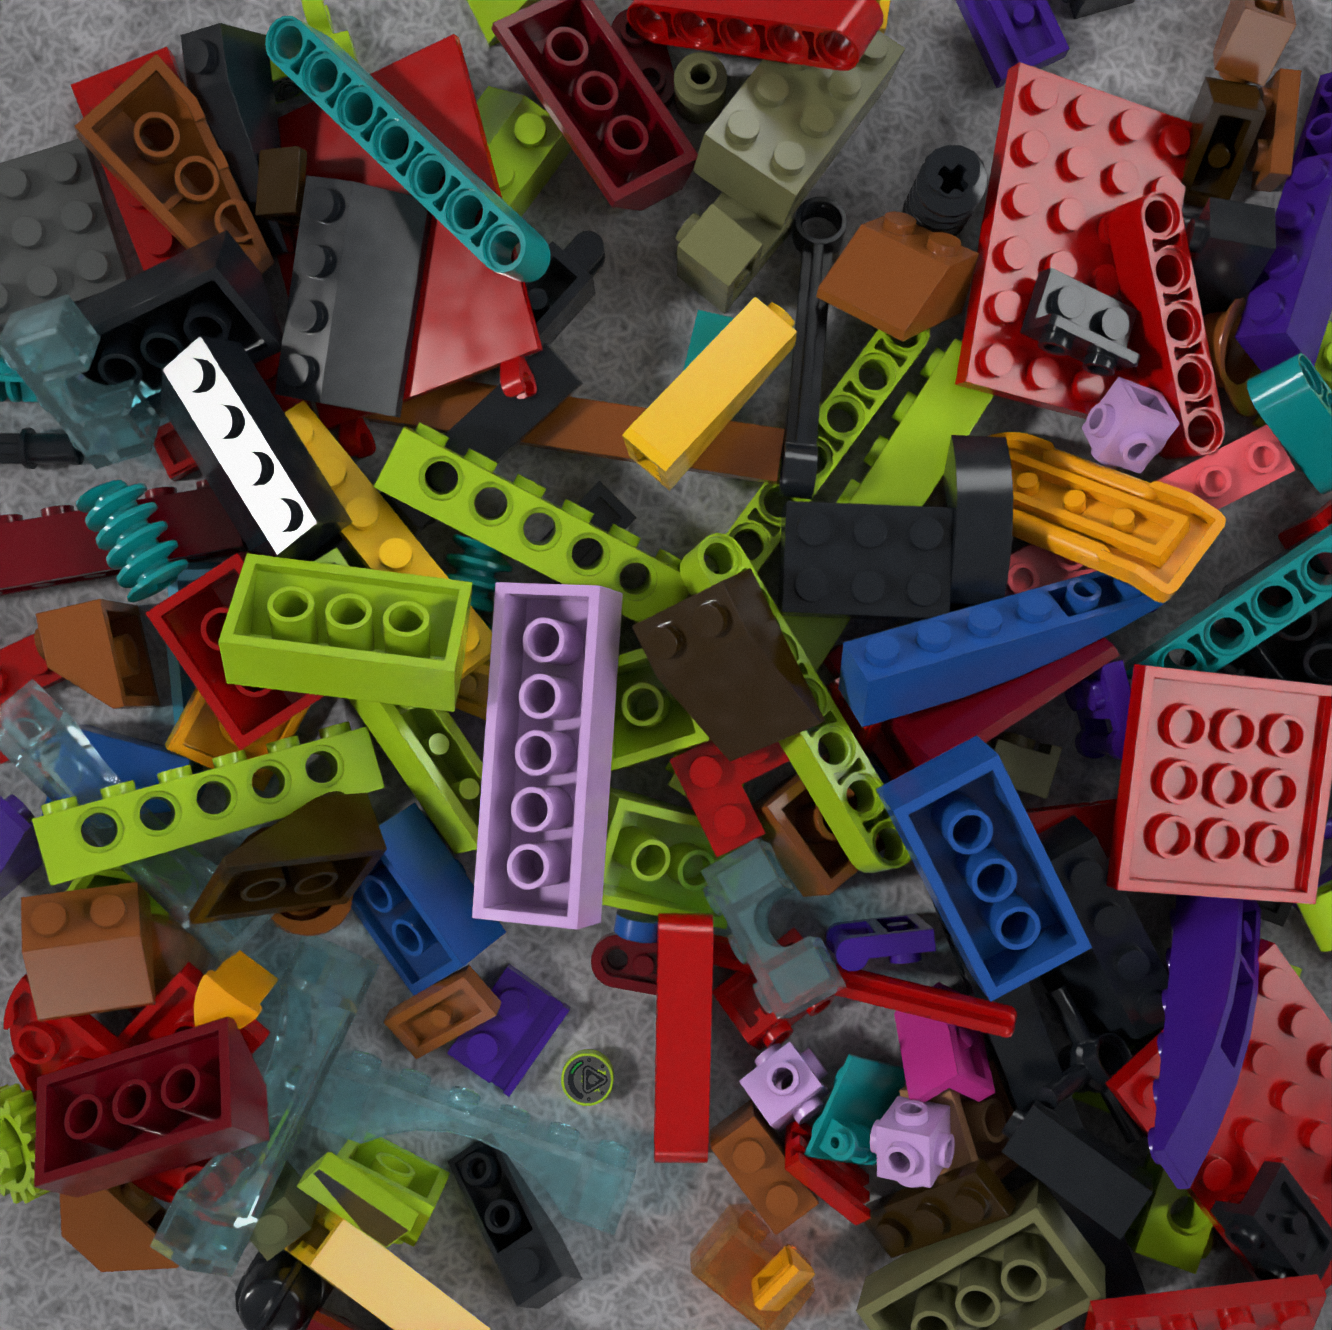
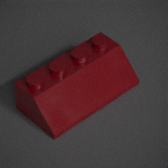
[491,0,698,211]
[880,637,1120,771]
[34,1016,269,1198]

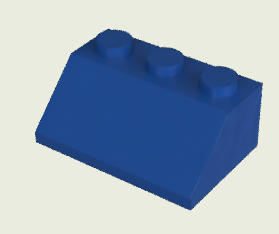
[351,802,506,996]

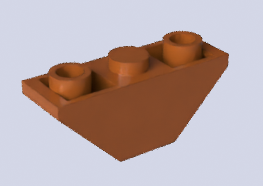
[59,1182,200,1272]

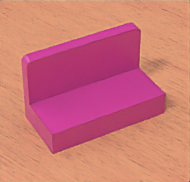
[894,982,995,1103]

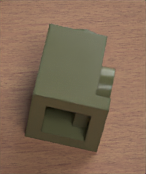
[986,731,1062,799]
[240,1160,318,1261]

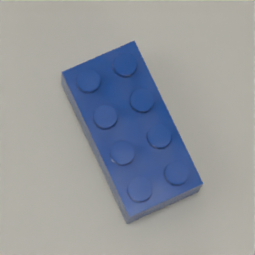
[876,735,1092,1002]

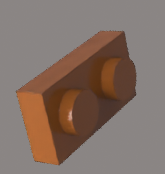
[1246,68,1302,192]
[383,964,502,1060]

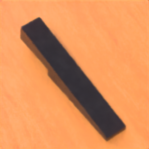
[306,343,583,569]

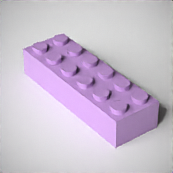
[472,582,623,929]

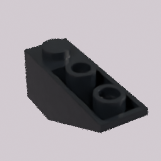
[447,1132,583,1309]

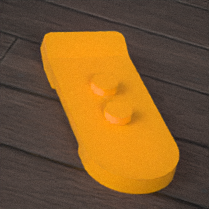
[988,432,1226,603]

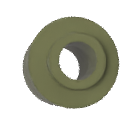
[674,52,727,124]

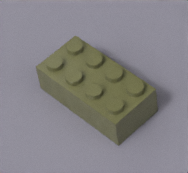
[693,30,906,231]
[856,1178,1106,1330]

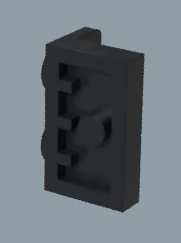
[1020,267,1141,376]
[1210,1161,1332,1281]

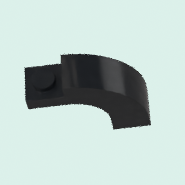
[943,435,1013,612]

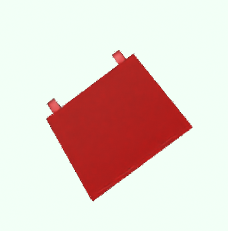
[277,34,543,458]

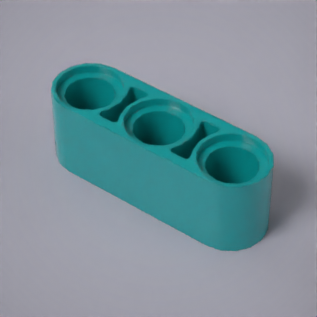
[1247,353,1332,495]

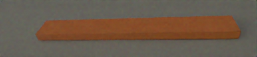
[365,380,786,485]

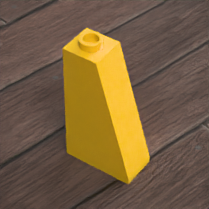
[622,297,797,491]
[284,1203,491,1330]

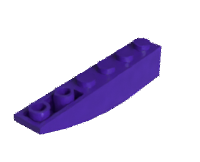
[1235,72,1332,372]
[1148,895,1261,1189]

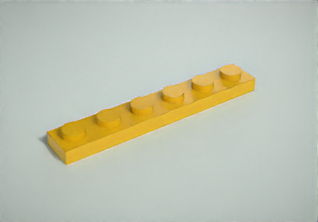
[285,400,492,680]

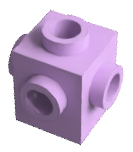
[1081,377,1180,474]
[739,1041,830,1132]
[870,1096,955,1188]

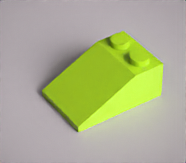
[602,787,753,929]

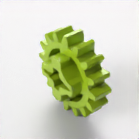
[0,1083,50,1204]

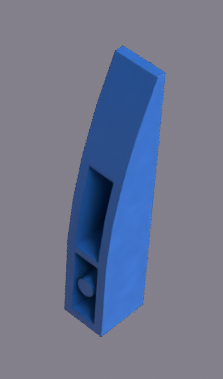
[838,571,1167,727]

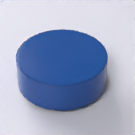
[614,909,658,943]

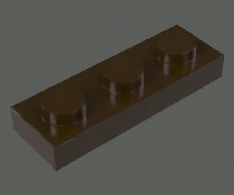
[863,1158,1017,1258]

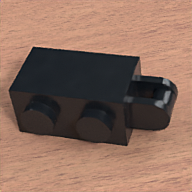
[524,231,605,360]

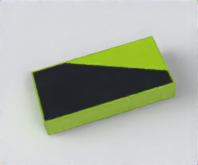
[296,1152,419,1248]

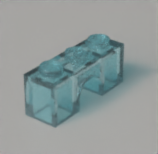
[0,294,161,469]
[701,838,847,1019]

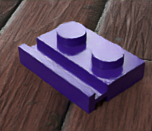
[955,0,1070,88]
[447,964,571,1097]

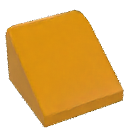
[751,1245,815,1312]

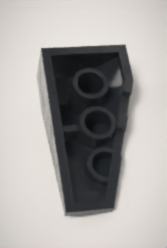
[180,23,295,257]

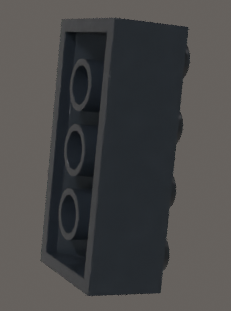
[274,175,432,418]
[41,230,283,428]
[161,336,352,560]
[1037,815,1169,1039]

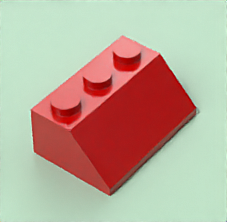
[146,551,324,751]

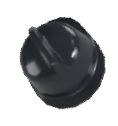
[235,1249,334,1330]

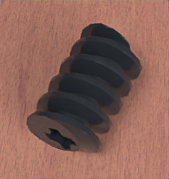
[903,145,987,236]

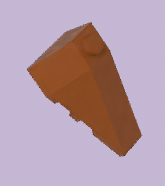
[74,54,275,275]

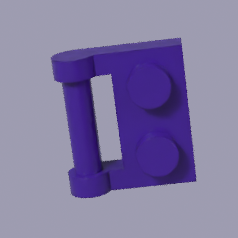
[1064,660,1131,761]
[825,913,936,971]

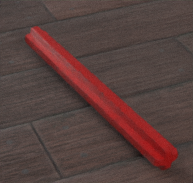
[713,934,1017,1038]

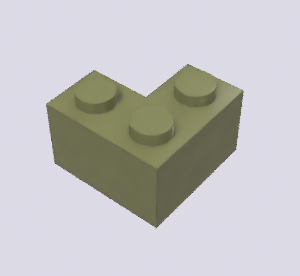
[675,192,793,314]

